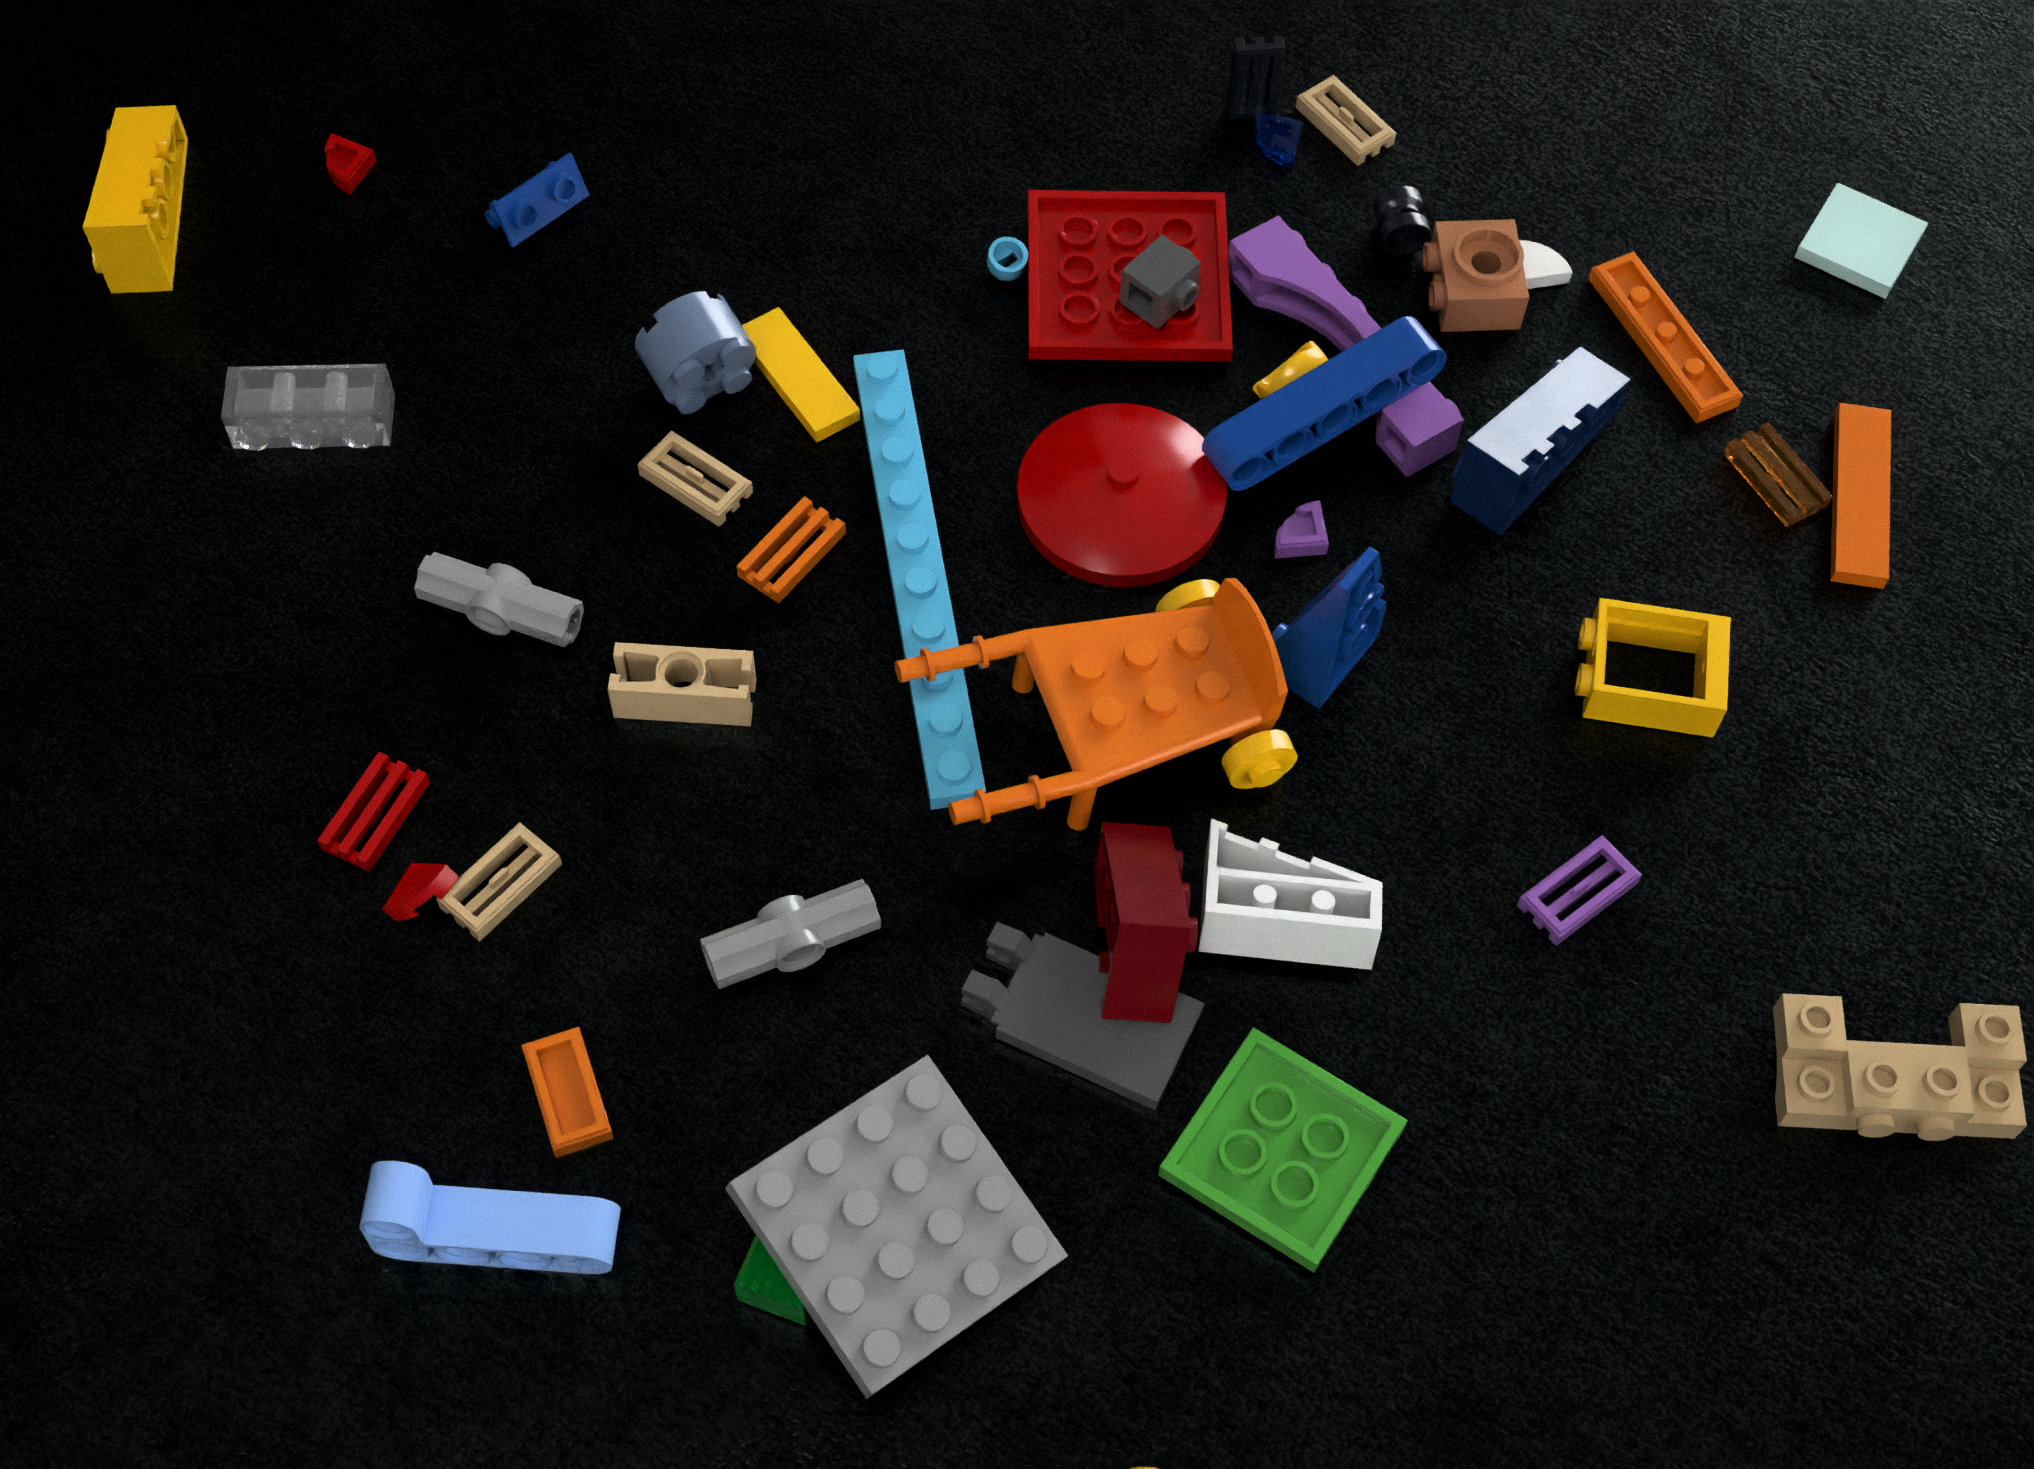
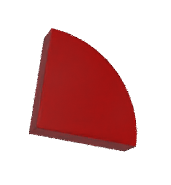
[325,134,377,194]
[382,863,459,921]

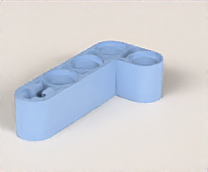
[360,1161,621,1274]

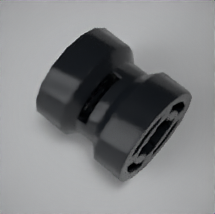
[1373,186,1431,256]

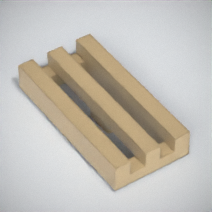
[1296,75,1396,166]
[638,431,753,527]
[437,822,562,942]

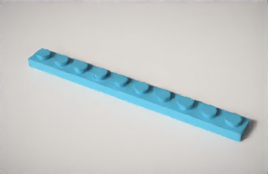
[853,349,986,810]

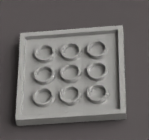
[725,1055,1068,1399]

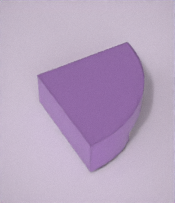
[1274,501,1329,559]

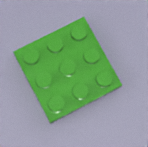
[1158,1027,1408,1273]

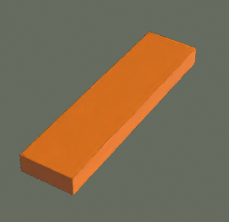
[1588,252,1743,424]
[1830,403,1891,589]

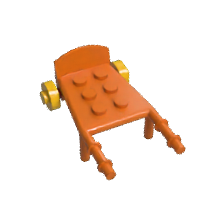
[895,578,1297,831]

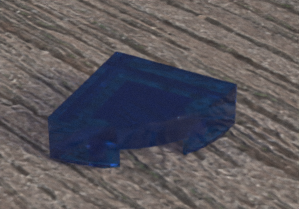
[1254,112,1304,168]

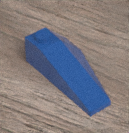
[1271,546,1386,709]

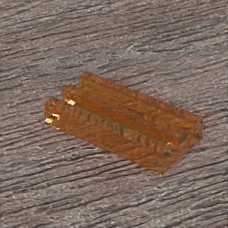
[1723,422,1833,527]

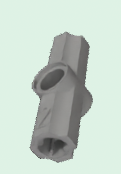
[414,552,584,648]
[700,879,881,989]

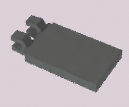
[961,922,1205,1111]

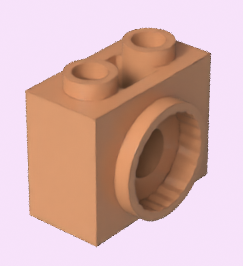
[1422,219,1529,332]

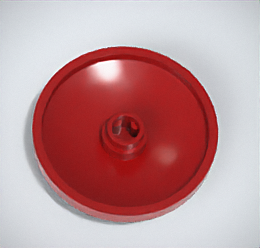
[1017,403,1227,587]

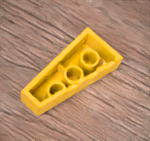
[83,105,188,294]

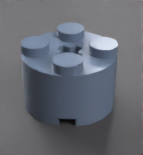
[635,291,756,414]

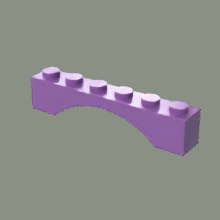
[1228,215,1464,477]

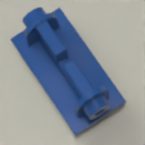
[484,153,589,247]

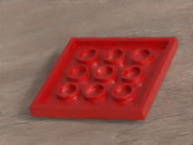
[1028,190,1233,362]

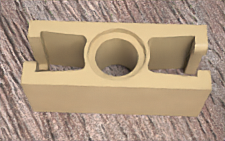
[608,642,757,726]

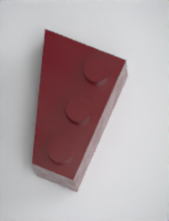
[1094,822,1198,1023]

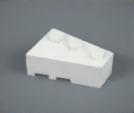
[1198,818,1382,970]

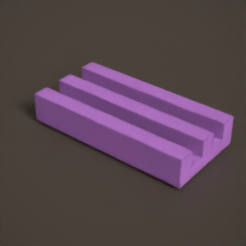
[1517,835,1642,946]

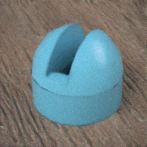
[987,237,1028,282]

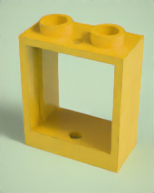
[1575,598,1731,737]

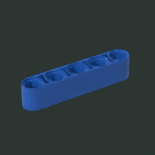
[1202,316,1447,491]

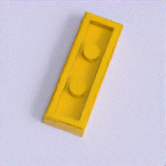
[742,307,860,443]

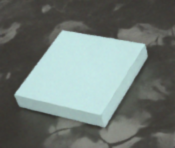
[1795,183,1928,299]

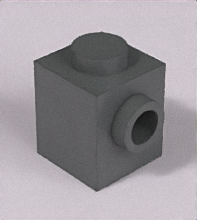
[1119,235,1201,329]

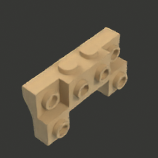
[1773,993,2027,1141]

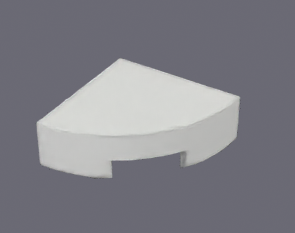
[1519,240,1572,289]

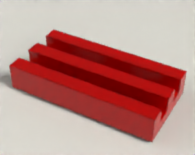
[317,752,430,872]

